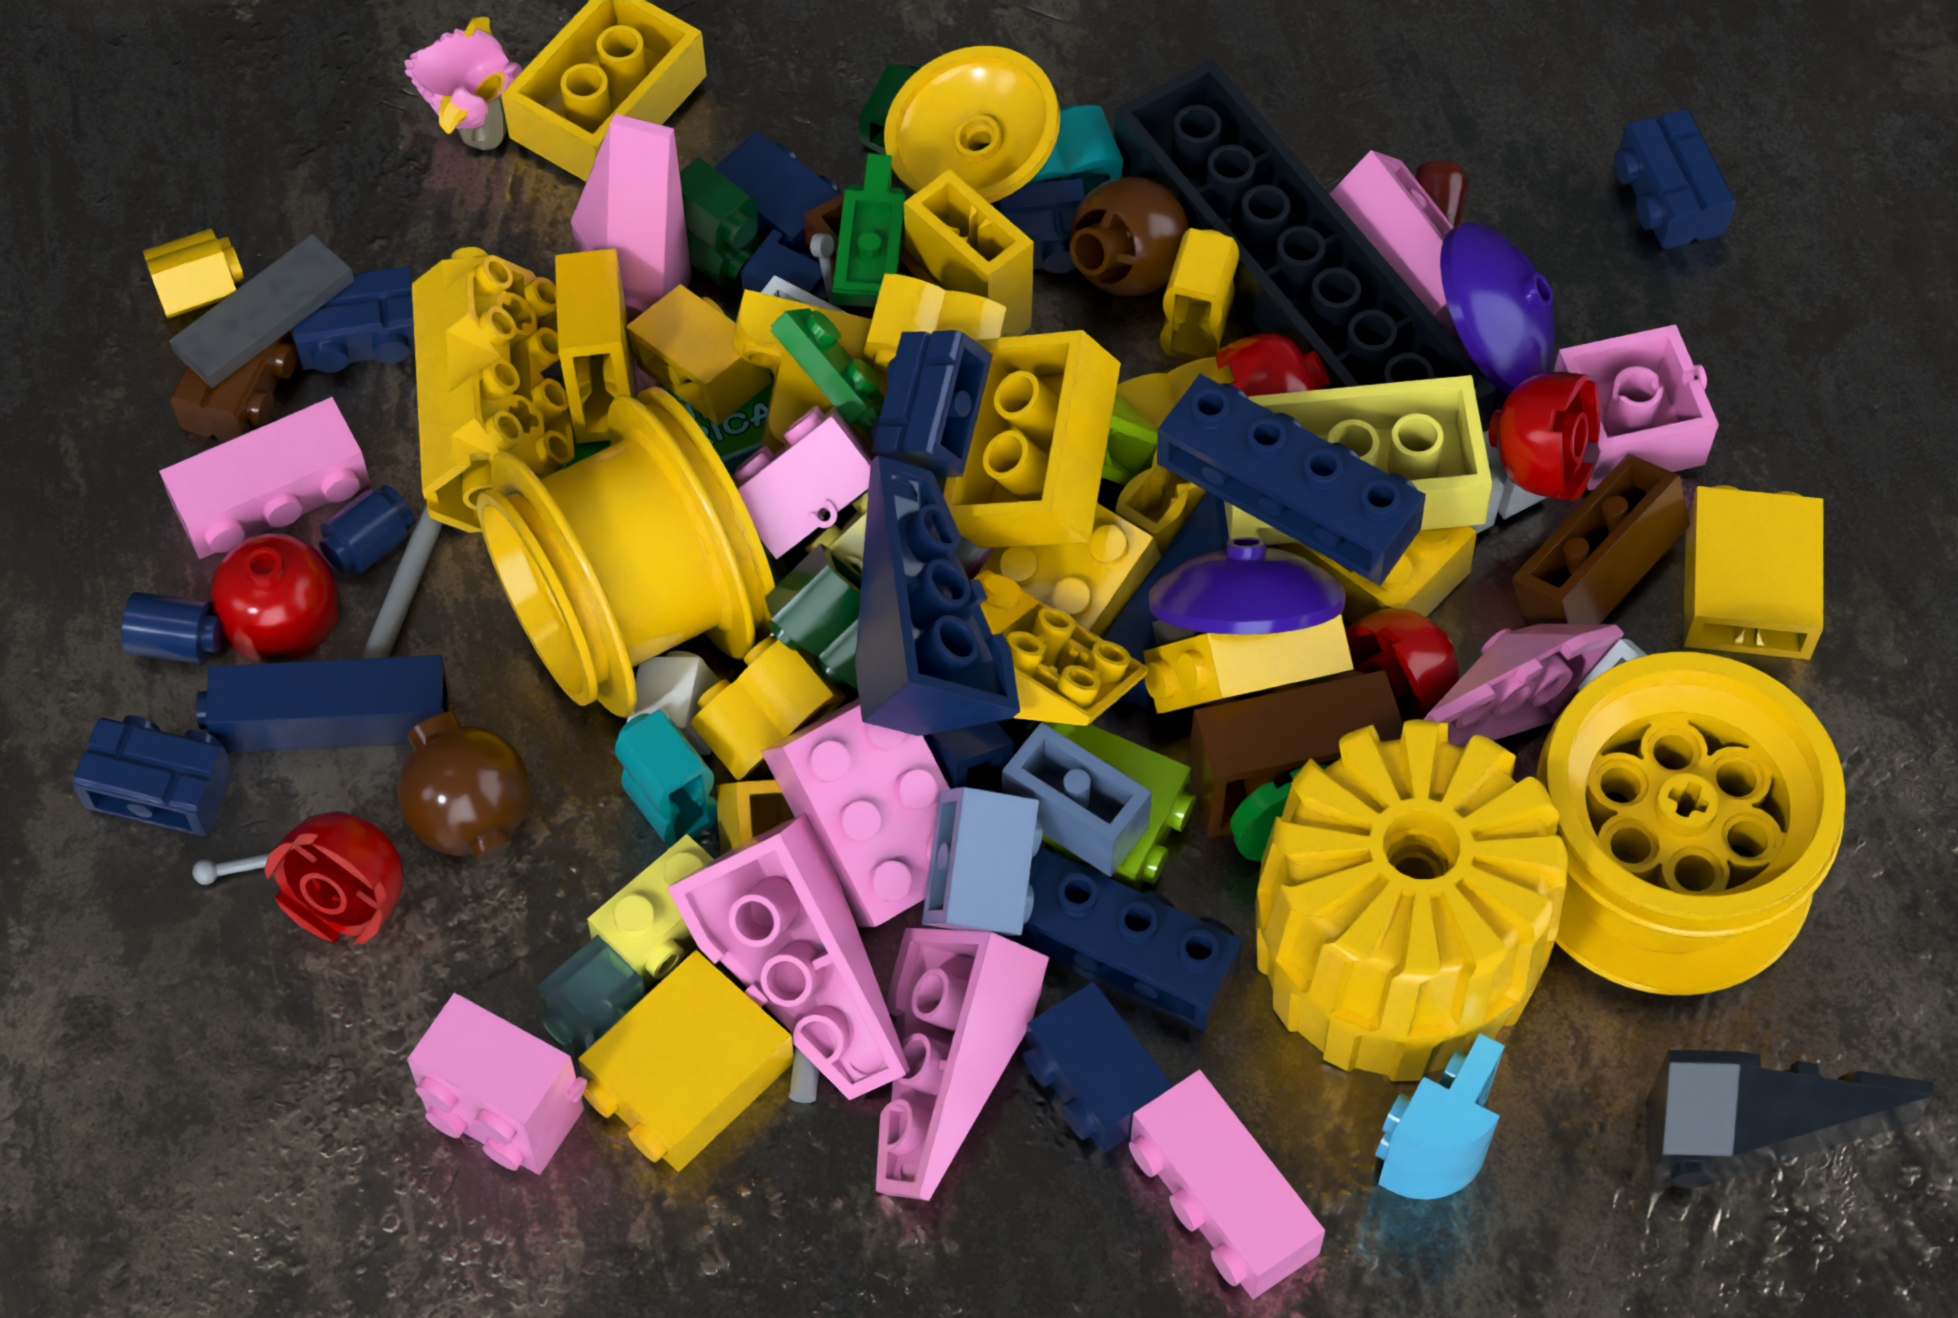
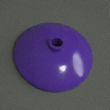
[1440,222,1555,395]
[1149,537,1345,635]

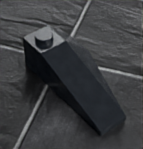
[1645,1050,1934,1188]

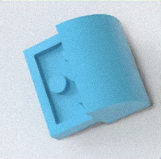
[1375,1033,1505,1199]

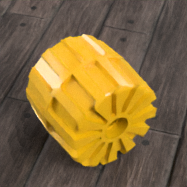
[1255,719,1568,1082]

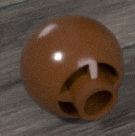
[1069,176,1189,297]
[397,712,530,860]

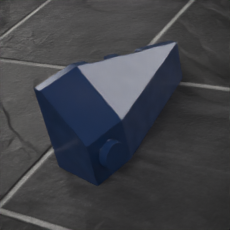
[855,455,1020,736]

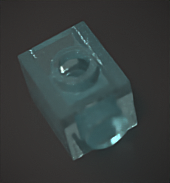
[537,934,646,1053]

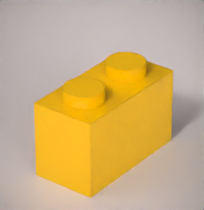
[626,284,772,425]

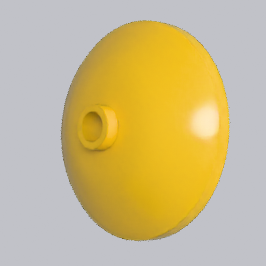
[884,46,1060,203]

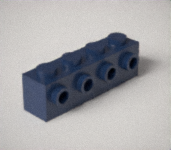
[1157,373,1426,586]
[1003,840,1243,1033]

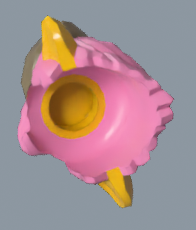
[405,17,523,150]

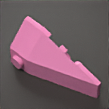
[571,114,692,323]
[1424,624,1624,748]
[667,813,910,1100]
[876,928,1049,1201]

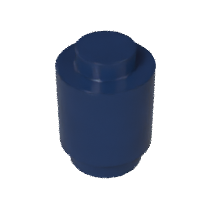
[319,485,415,574]

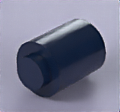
[121,592,224,664]

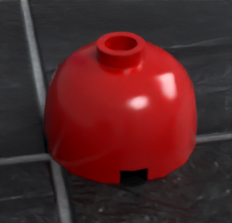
[1216,333,1330,397]
[1488,372,1600,501]
[210,533,339,662]
[1335,608,1459,724]
[265,811,404,944]

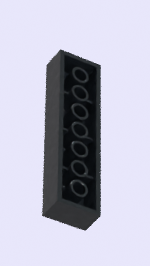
[1114,59,1496,432]

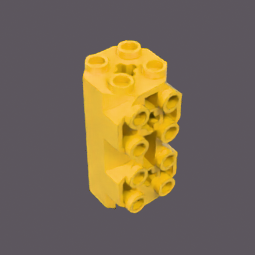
[412,247,574,533]

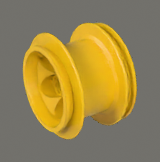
[477,387,775,718]
[1536,652,1845,996]

